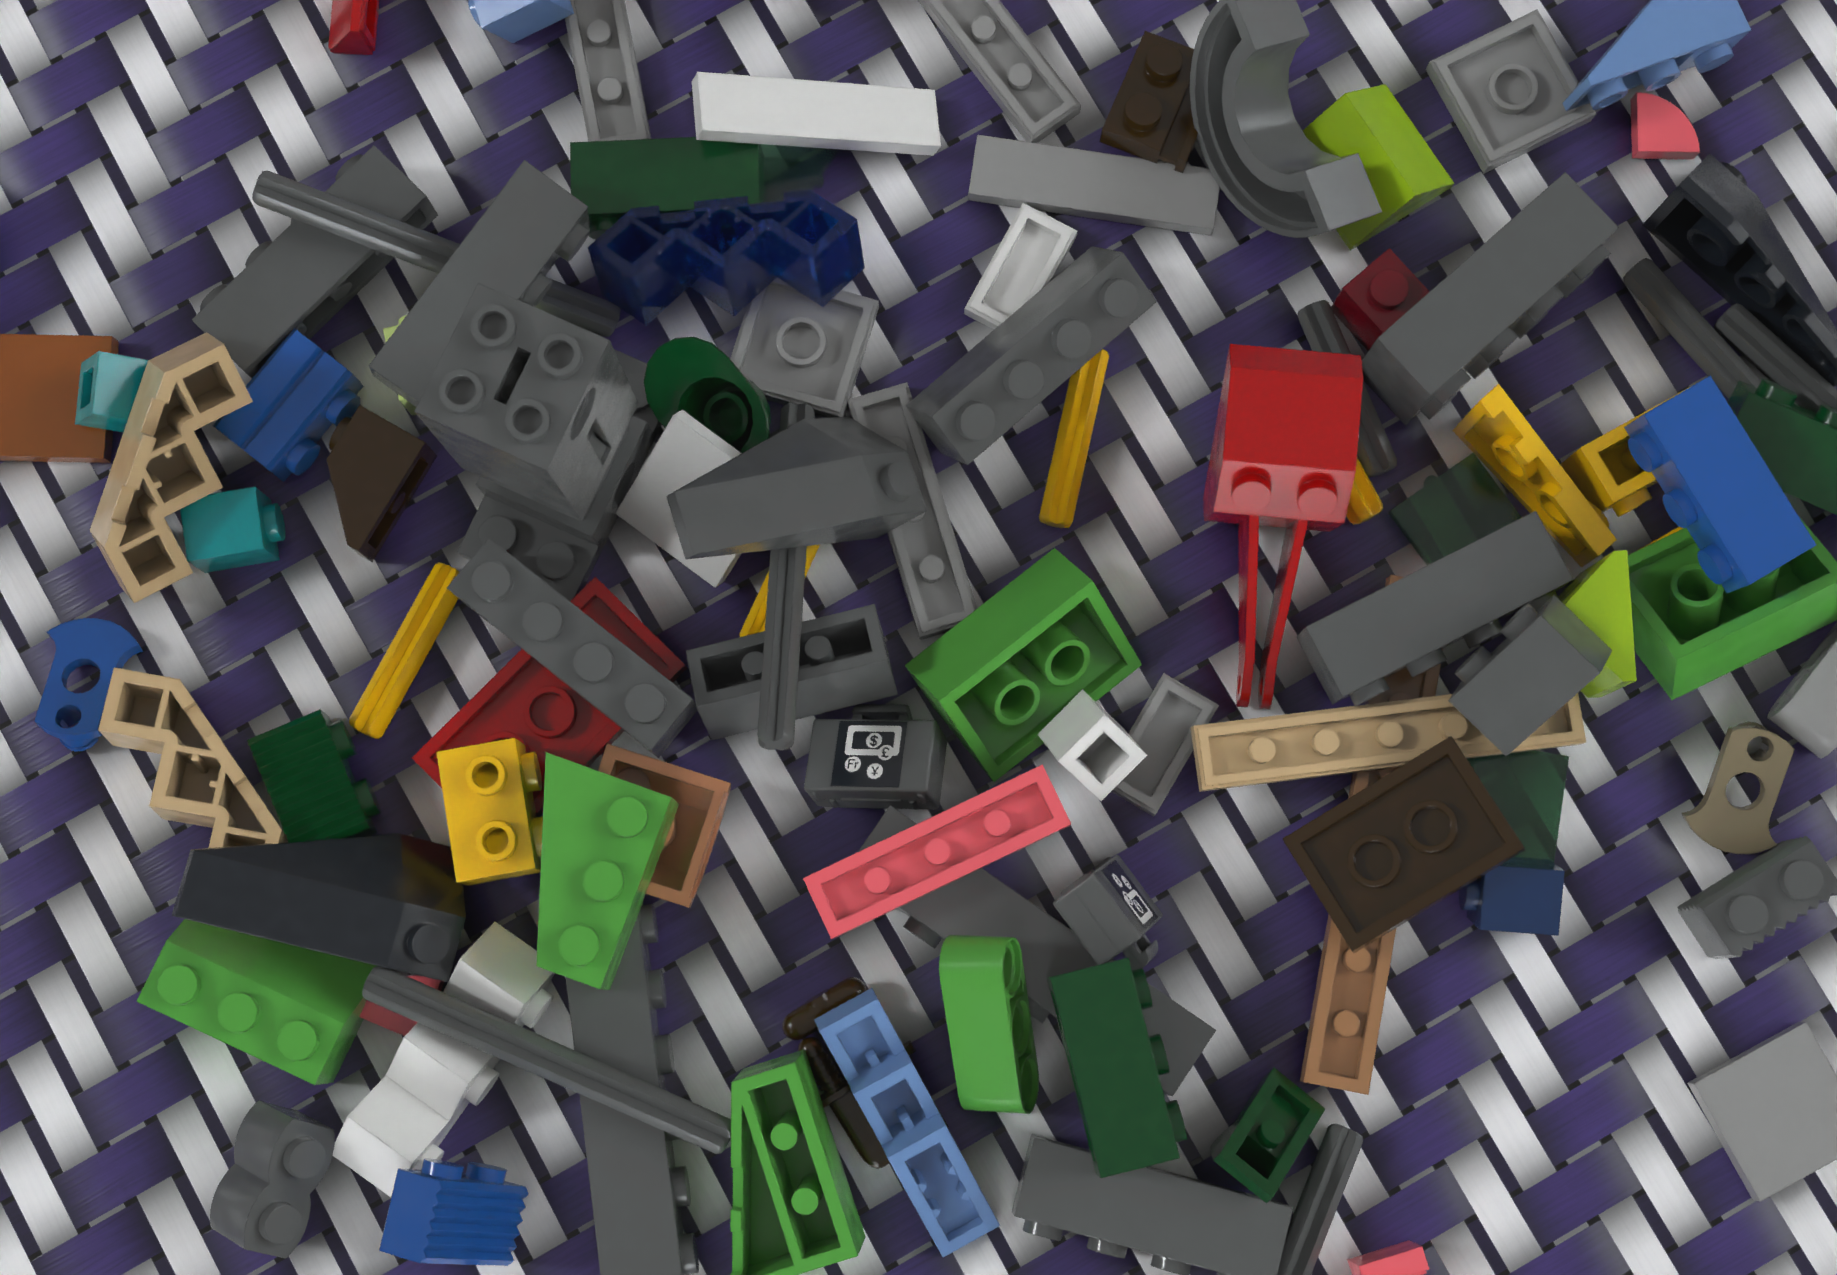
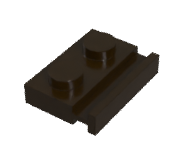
[1099,31,1198,173]

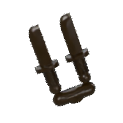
[782,977,949,1169]

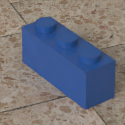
[1624,375,1816,593]

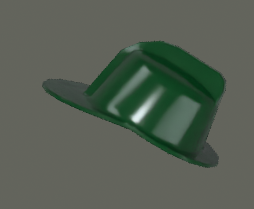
[644,337,771,453]

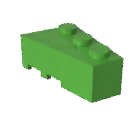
[536,752,679,990]
[730,1049,866,1275]

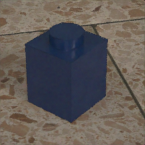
[1459,857,1565,936]

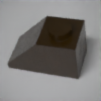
[327,405,437,562]

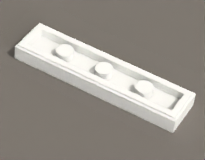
[692,72,941,156]

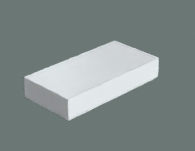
[964,203,1077,330]

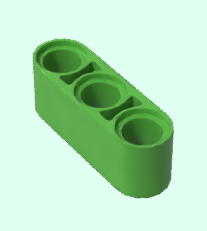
[939,935,1039,1114]

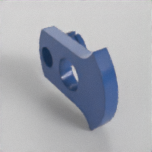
[34,618,143,752]

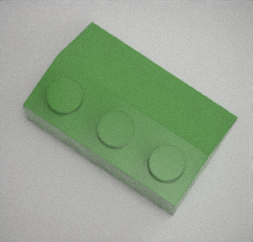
[1628,518,1837,700]
[905,548,1142,782]
[136,919,377,1085]

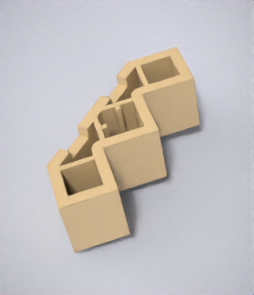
[90,332,253,603]
[98,667,288,848]

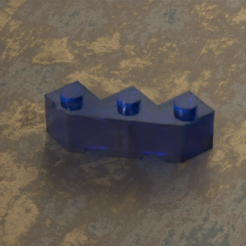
[588,189,865,326]

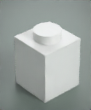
[1037,689,1147,801]

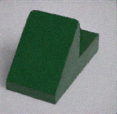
[1210,1068,1325,1203]

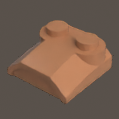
[598,743,731,908]

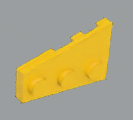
[1452,384,1617,568]

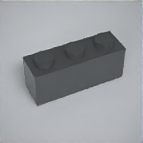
[686,604,898,740]

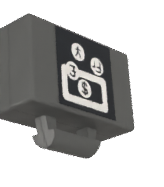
[804,704,947,810]
[1053,855,1163,970]

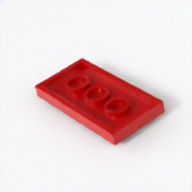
[412,577,687,817]

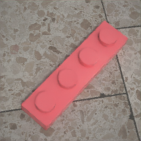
[803,764,1071,939]

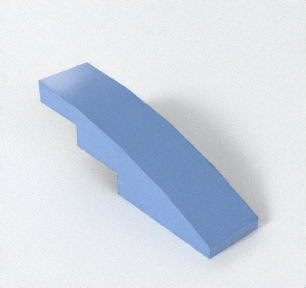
[814,988,1000,1257]

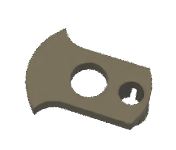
[1681,721,1795,854]

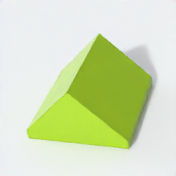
[1302,84,1454,251]
[1558,550,1637,698]

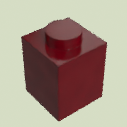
[1331,248,1429,351]

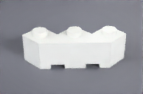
[333,922,555,1197]

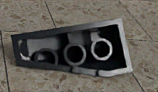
[1642,154,1837,387]
[172,833,466,982]

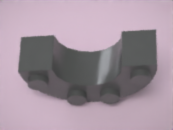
[1190,0,1382,238]

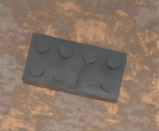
[1362,172,1619,425]

